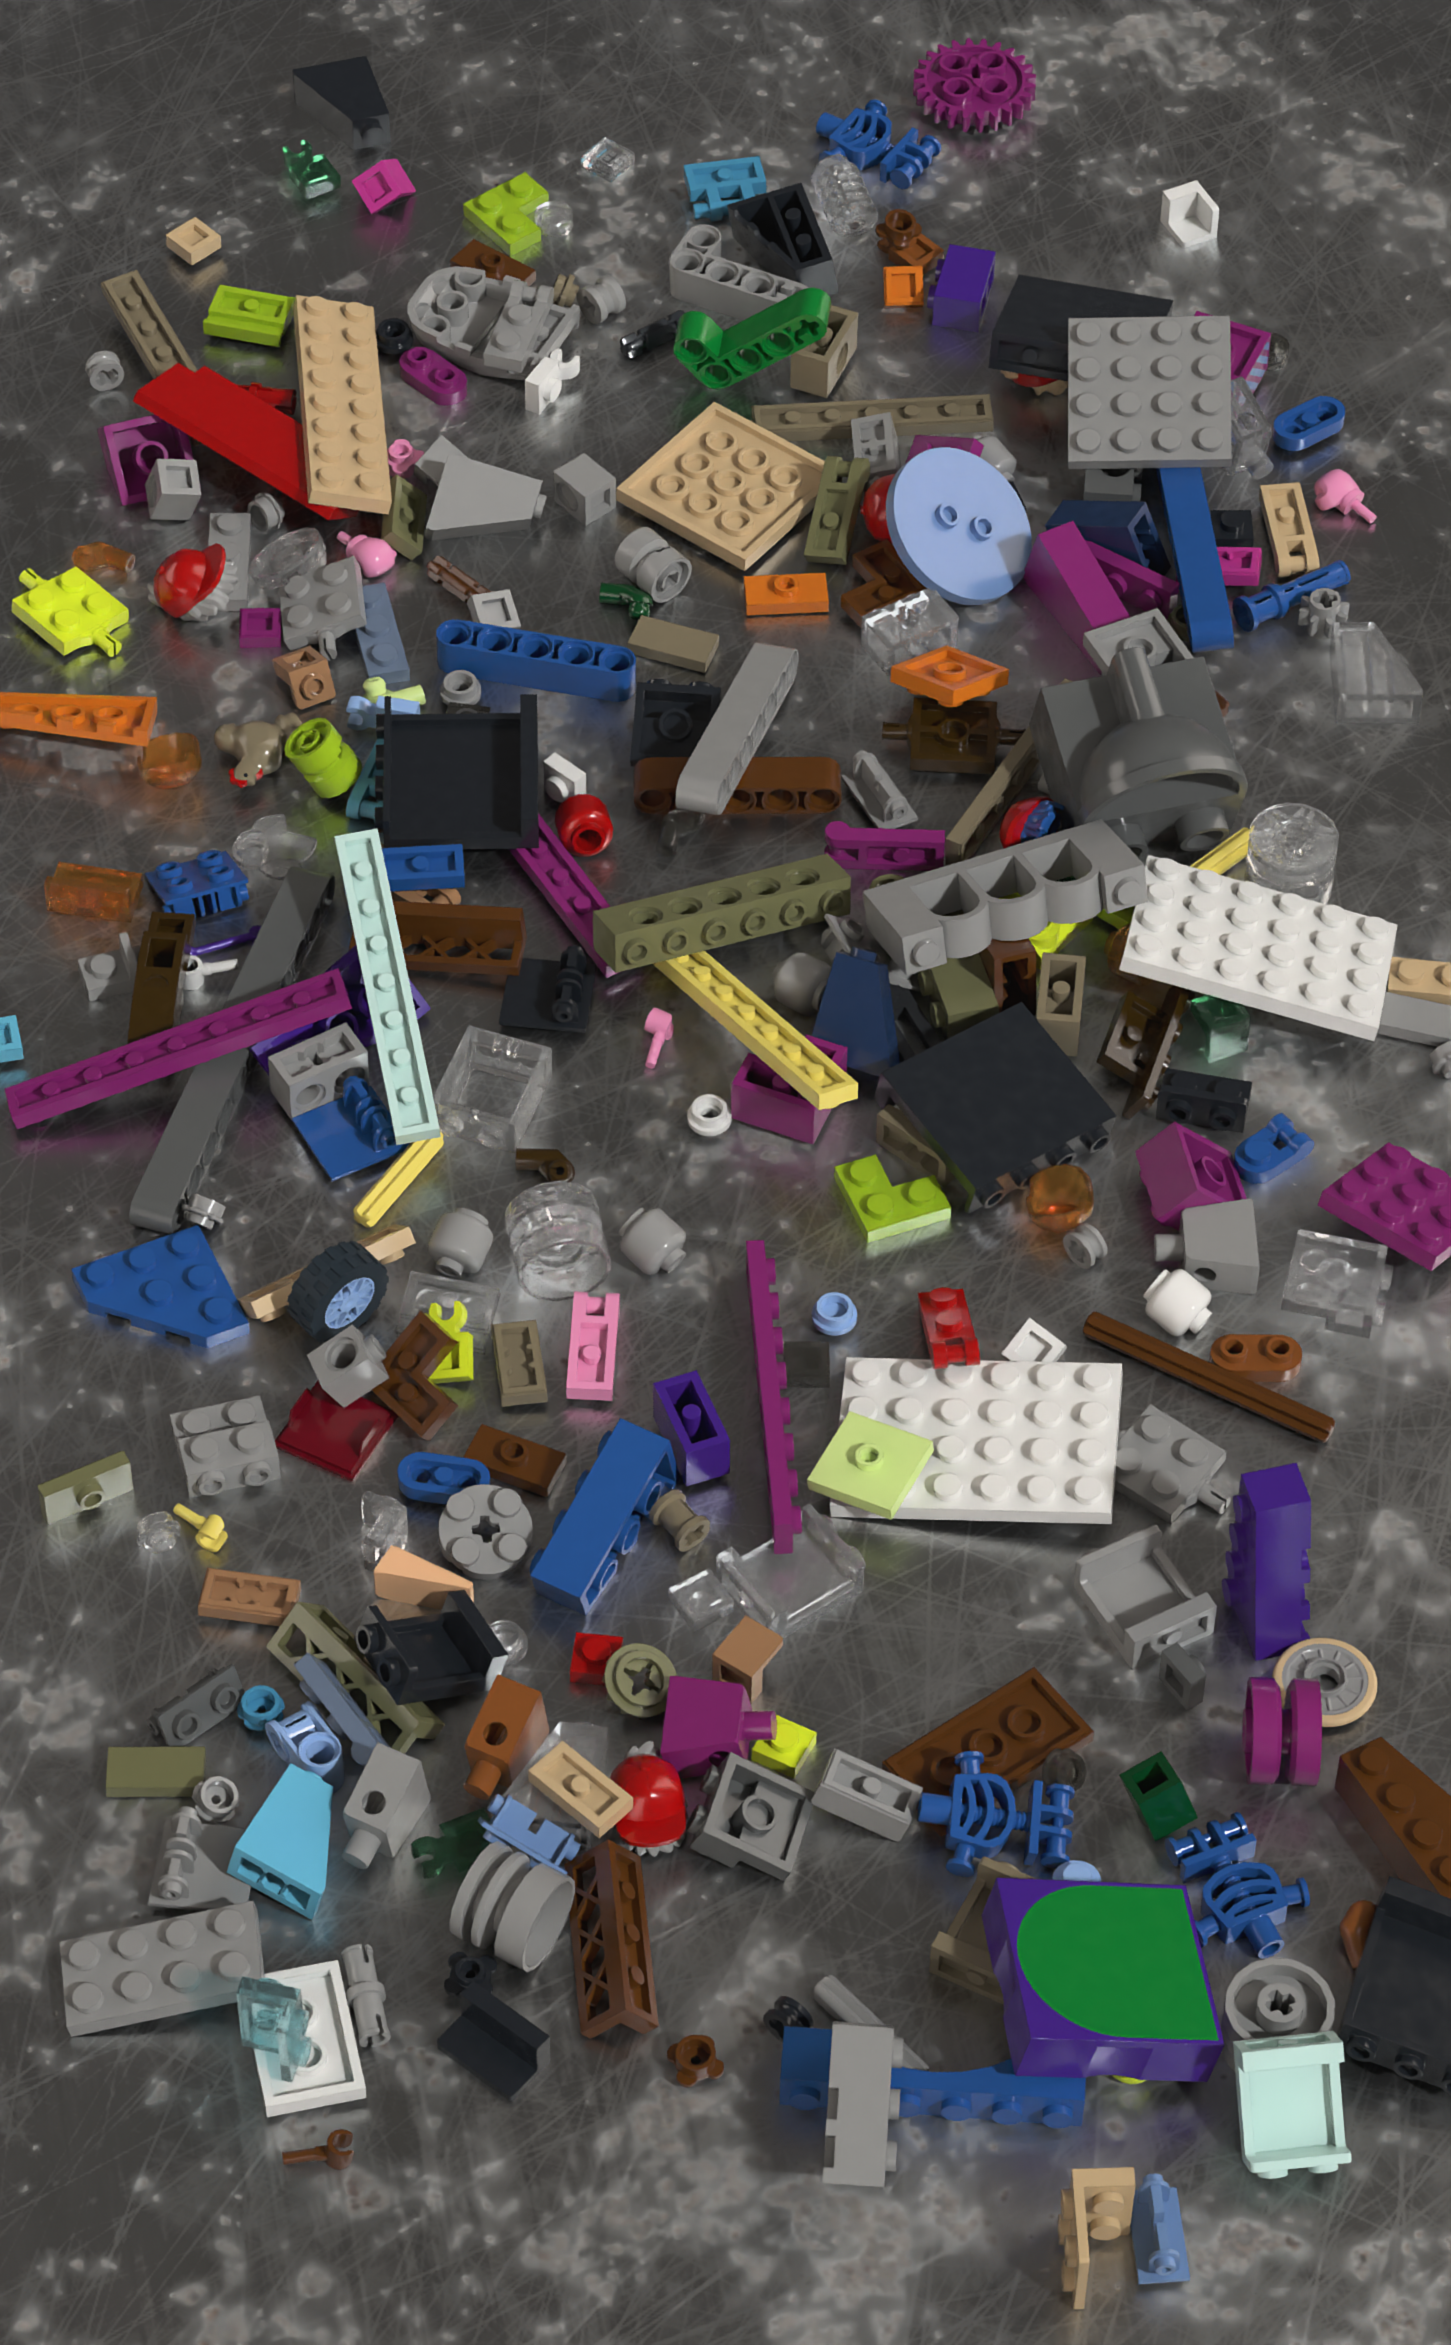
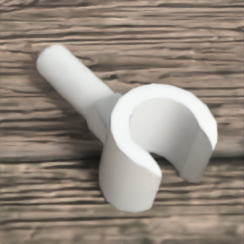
[183,955,239,990]

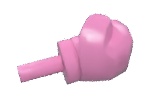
[1314,469,1377,524]
[337,531,397,578]

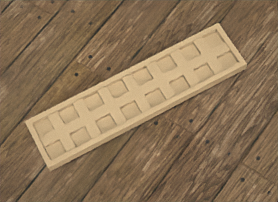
[293,295,392,515]

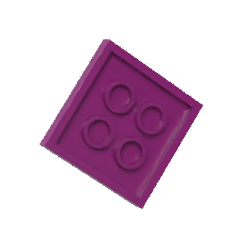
[1317,1142,1451,1271]

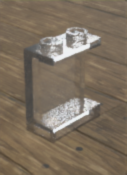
[716,1503,866,1639]

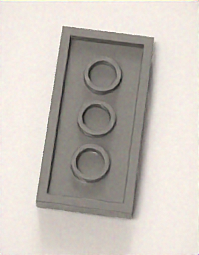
[60,1901,267,2037]

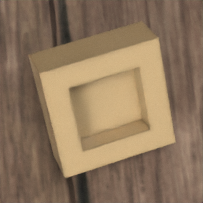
[165,217,221,265]

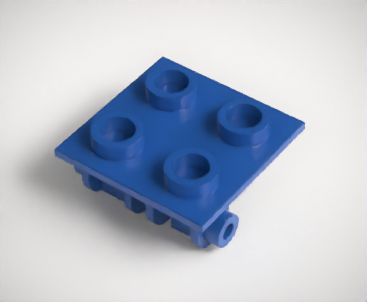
[144,850,249,919]
[292,1076,410,1181]

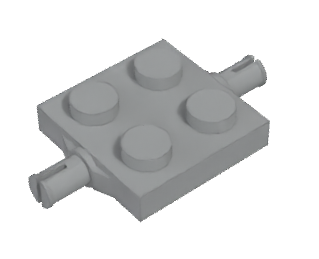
[278,549,367,661]
[1114,1404,1231,1524]

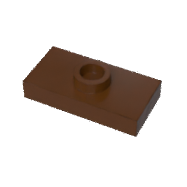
[450,239,536,286]
[463,1424,567,1498]

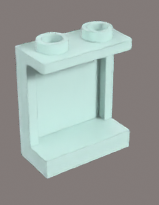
[1233,2031,1351,2179]

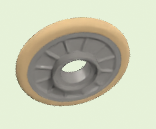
[1272,1638,1377,1727]

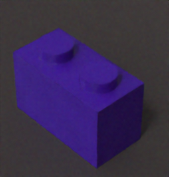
[927,244,996,333]
[653,1370,730,1487]

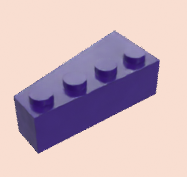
[1222,1463,1311,1661]

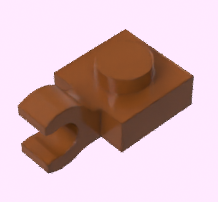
[877,233,945,275]

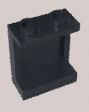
[354,1590,509,1705]

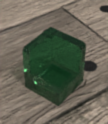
[1191,995,1251,1063]

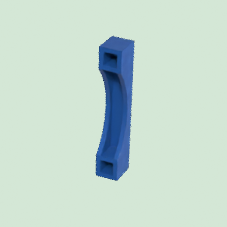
[779,2026,1086,2128]

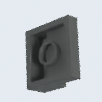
[686,1752,815,1881]

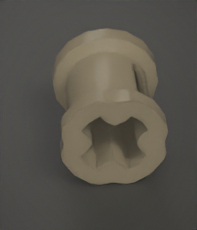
[649,1489,710,1552]

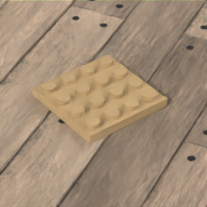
[616,402,843,571]

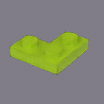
[463,172,549,256]
[834,1154,951,1243]

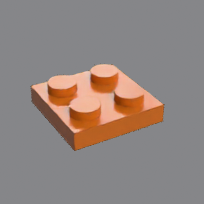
[890,645,1009,707]

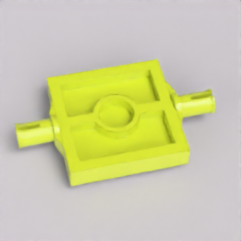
[12,566,129,657]

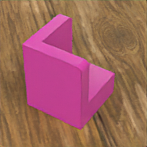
[352,159,416,214]

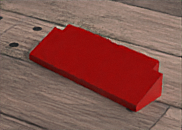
[133,363,359,520]

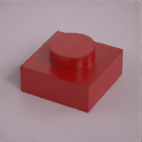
[570,1632,623,1686]

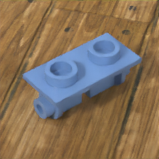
[477,1794,581,1874]
[1130,2173,1190,2284]

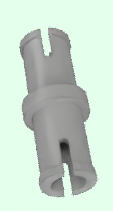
[341,1944,391,2047]

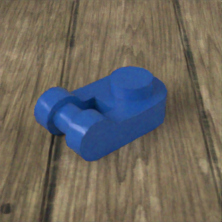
[1234,1113,1315,1184]

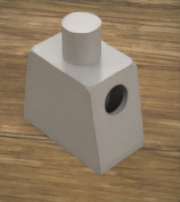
[1154,1199,1260,1294]
[341,1742,431,1869]

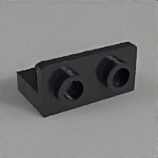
[1156,1068,1252,1133]

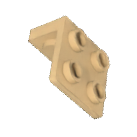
[1058,2167,1136,2309]

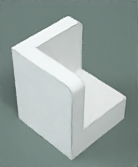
[1160,180,1219,248]

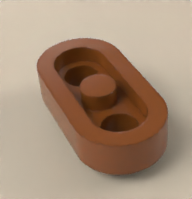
[1209,1334,1302,1382]

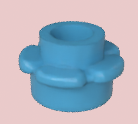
[237,1685,285,1731]

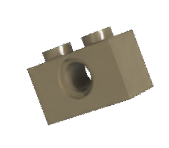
[790,305,858,398]
[1036,953,1086,1057]

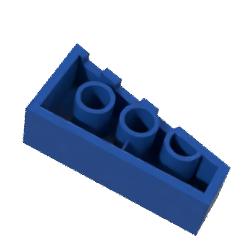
[529,1418,681,1616]

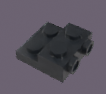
[630,679,722,767]

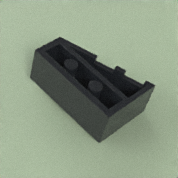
[727,183,839,296]

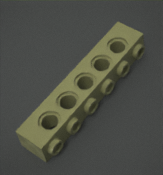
[593,854,851,973]

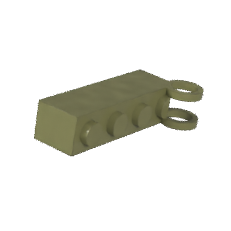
[869,874,999,1040]

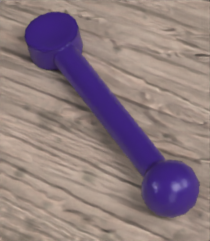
[190,925,262,957]

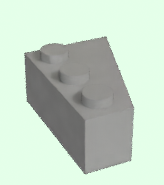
[822,2021,904,2187]

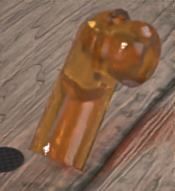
[72,541,136,573]

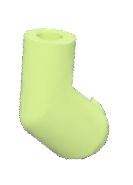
[363,677,426,706]

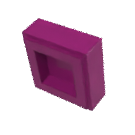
[239,608,282,648]

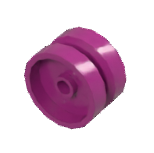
[1242,1677,1322,1786]

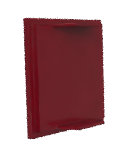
[275,1380,399,1482]

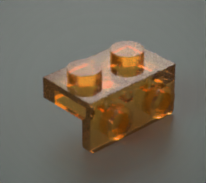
[44,862,144,923]

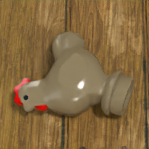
[214,712,302,788]

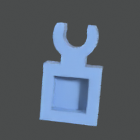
[346,696,420,730]

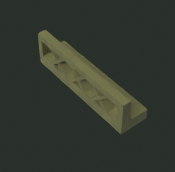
[266,1602,445,1754]

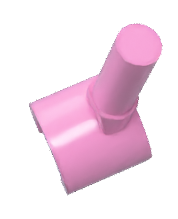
[644,1008,674,1069]

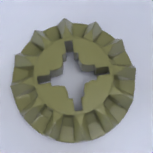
[601,1643,677,1720]

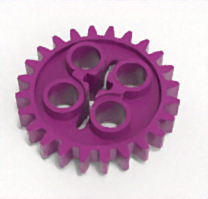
[913,38,1036,133]

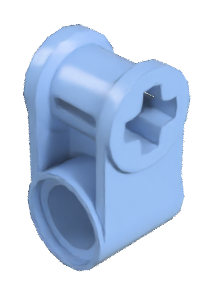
[265,1701,345,1793]

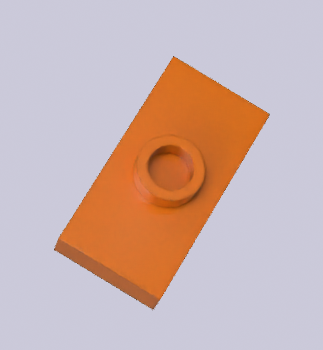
[744,573,829,616]

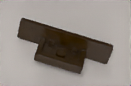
[1096,985,1195,1120]

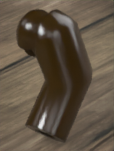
[515,1148,575,1187]

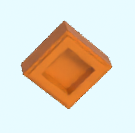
[882,266,924,308]

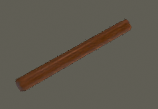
[1083,1311,1336,1443]

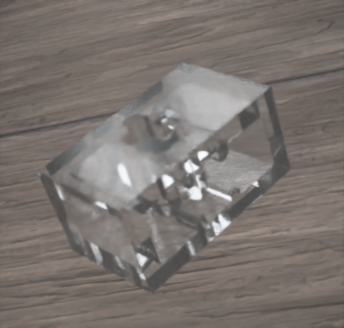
[861,588,959,676]

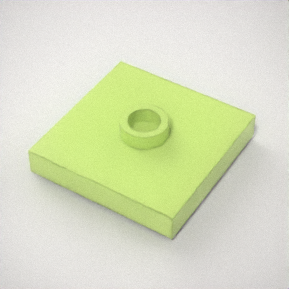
[807,1411,934,1520]

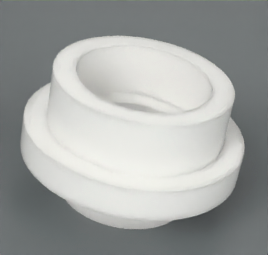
[687,1094,732,1136]

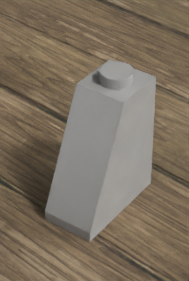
[424,452,547,541]

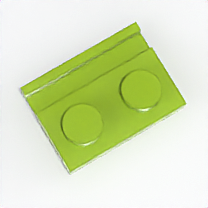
[203,285,295,347]

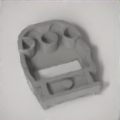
[407,266,580,380]

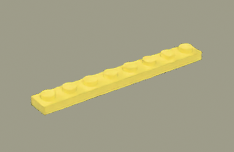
[653,951,858,1110]

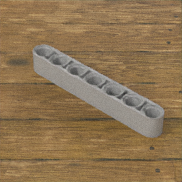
[675,642,798,815]

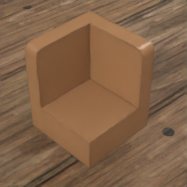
[712,1615,783,1704]

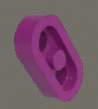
[400,347,467,406]

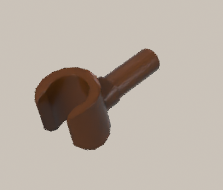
[282,2129,354,2170]

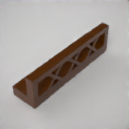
[348,901,527,976]
[564,1839,659,2039]

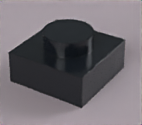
[1210,510,1254,547]

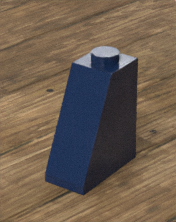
[1045,500,1171,576]
[811,946,900,1077]

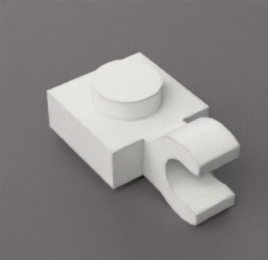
[525,348,580,415]

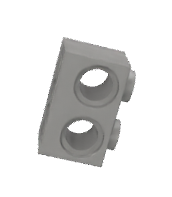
[268,1023,370,1120]

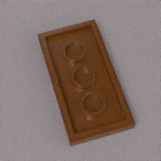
[882,1667,1094,1837]

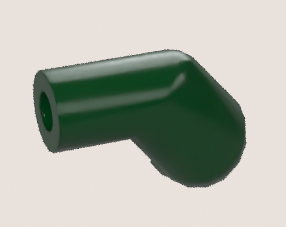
[599,582,653,620]

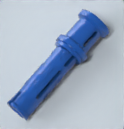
[1232,560,1351,632]

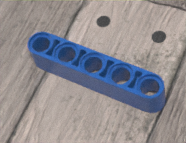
[436,619,636,702]

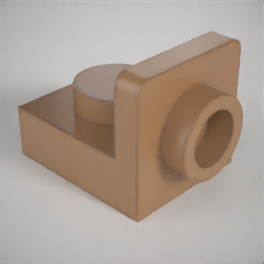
[272,646,336,710]

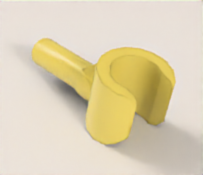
[173,1503,228,1552]

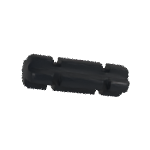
[620,310,685,359]

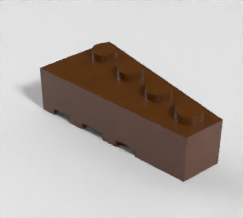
[1334,1737,1451,1899]

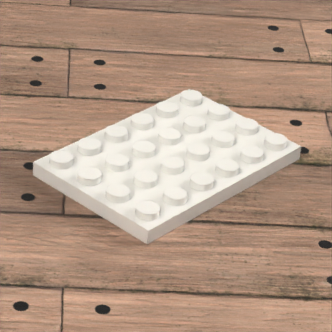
[1119,855,1398,1041]
[830,1357,1123,1524]

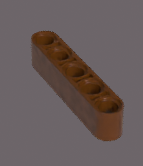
[633,757,842,814]

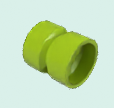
[284,718,363,798]

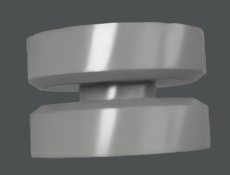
[1221,1957,1335,2071]

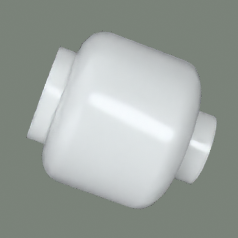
[1143,1269,1213,1336]

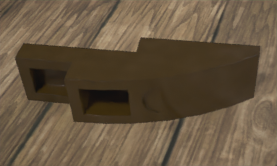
[127,911,196,1044]

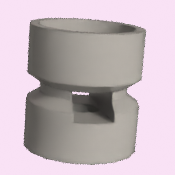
[614,527,692,603]

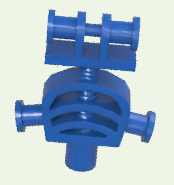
[816,100,941,189]
[917,1751,1075,1877]
[1165,1812,1310,1959]

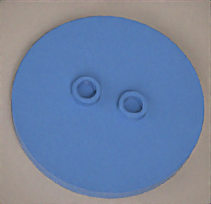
[886,447,1032,605]

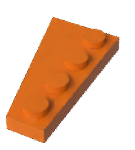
[0,692,157,747]

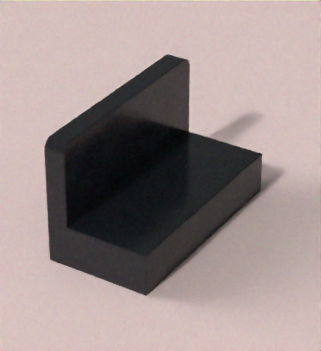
[437,1981,551,2101]

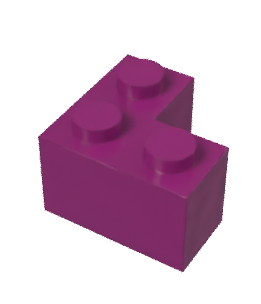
[731,1034,848,1144]

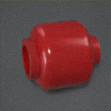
[554,794,614,857]

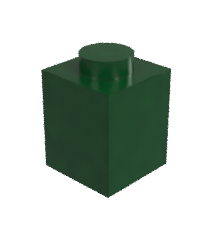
[1119,1751,1198,1841]

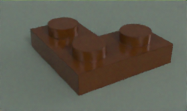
[841,539,932,631]
[372,1310,458,1441]

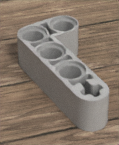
[669,224,808,321]

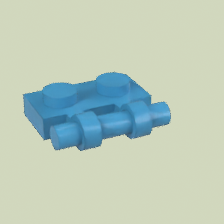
[683,156,766,222]

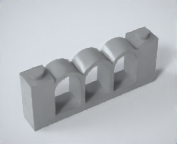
[862,819,1148,976]

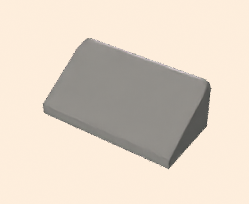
[811,1748,923,1842]

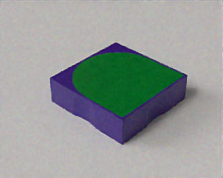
[981,1878,1225,2082]

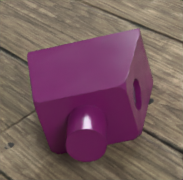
[660,1676,777,1779]

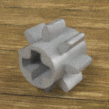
[1298,588,1350,639]

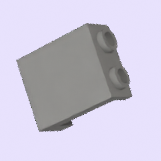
[1074,1525,1217,1670]

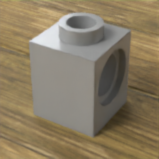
[553,453,616,526]
[145,459,201,520]
[307,1325,389,1408]

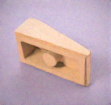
[373,1545,474,1610]

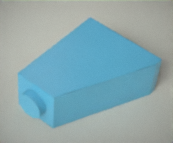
[226,1763,333,1920]

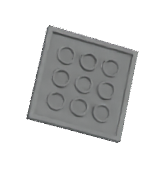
[1068,316,1232,469]

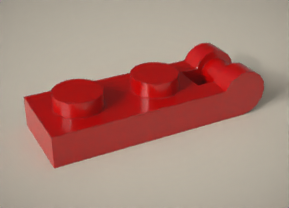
[918,1287,980,1369]

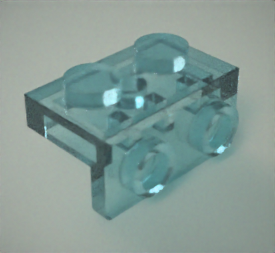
[236,1976,312,2083]

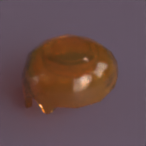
[137,732,202,789]
[1026,1164,1095,1233]

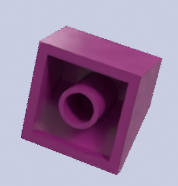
[97,414,201,506]
[1135,1122,1247,1231]

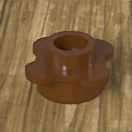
[875,209,922,249]
[667,2035,724,2088]

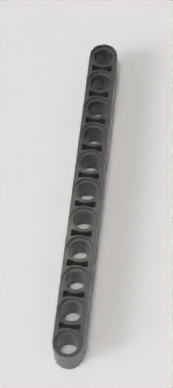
[129,866,336,1234]

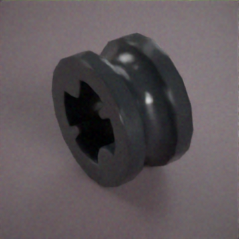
[763,1996,814,2042]

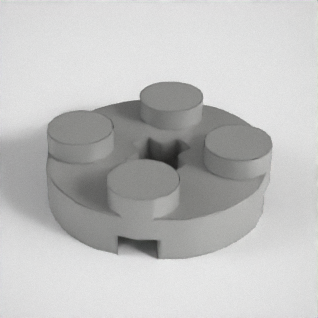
[437,1484,533,1580]

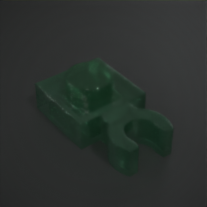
[283,140,341,200]
[411,1807,491,1879]

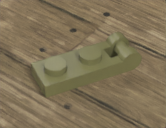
[804,456,870,565]

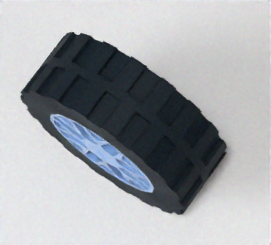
[287,1240,389,1343]

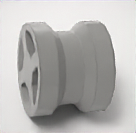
[577,275,626,325]

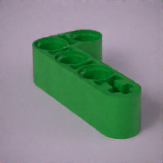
[673,288,831,389]

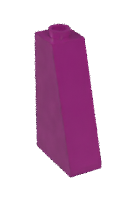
[1023,521,1130,675]

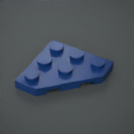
[71,1225,250,1349]

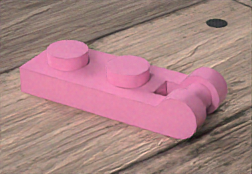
[566,1291,620,1401]

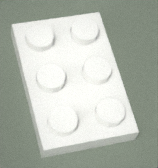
[243,1960,367,2117]

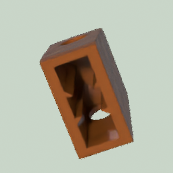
[463,1674,550,1800]

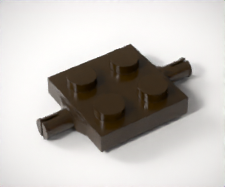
[882,697,1026,774]

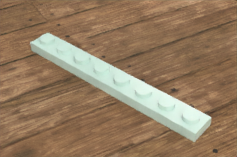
[335,828,441,1145]

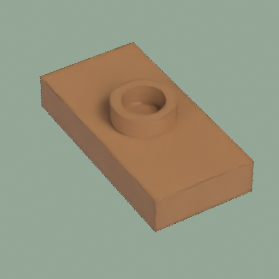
[197,1568,301,1627]

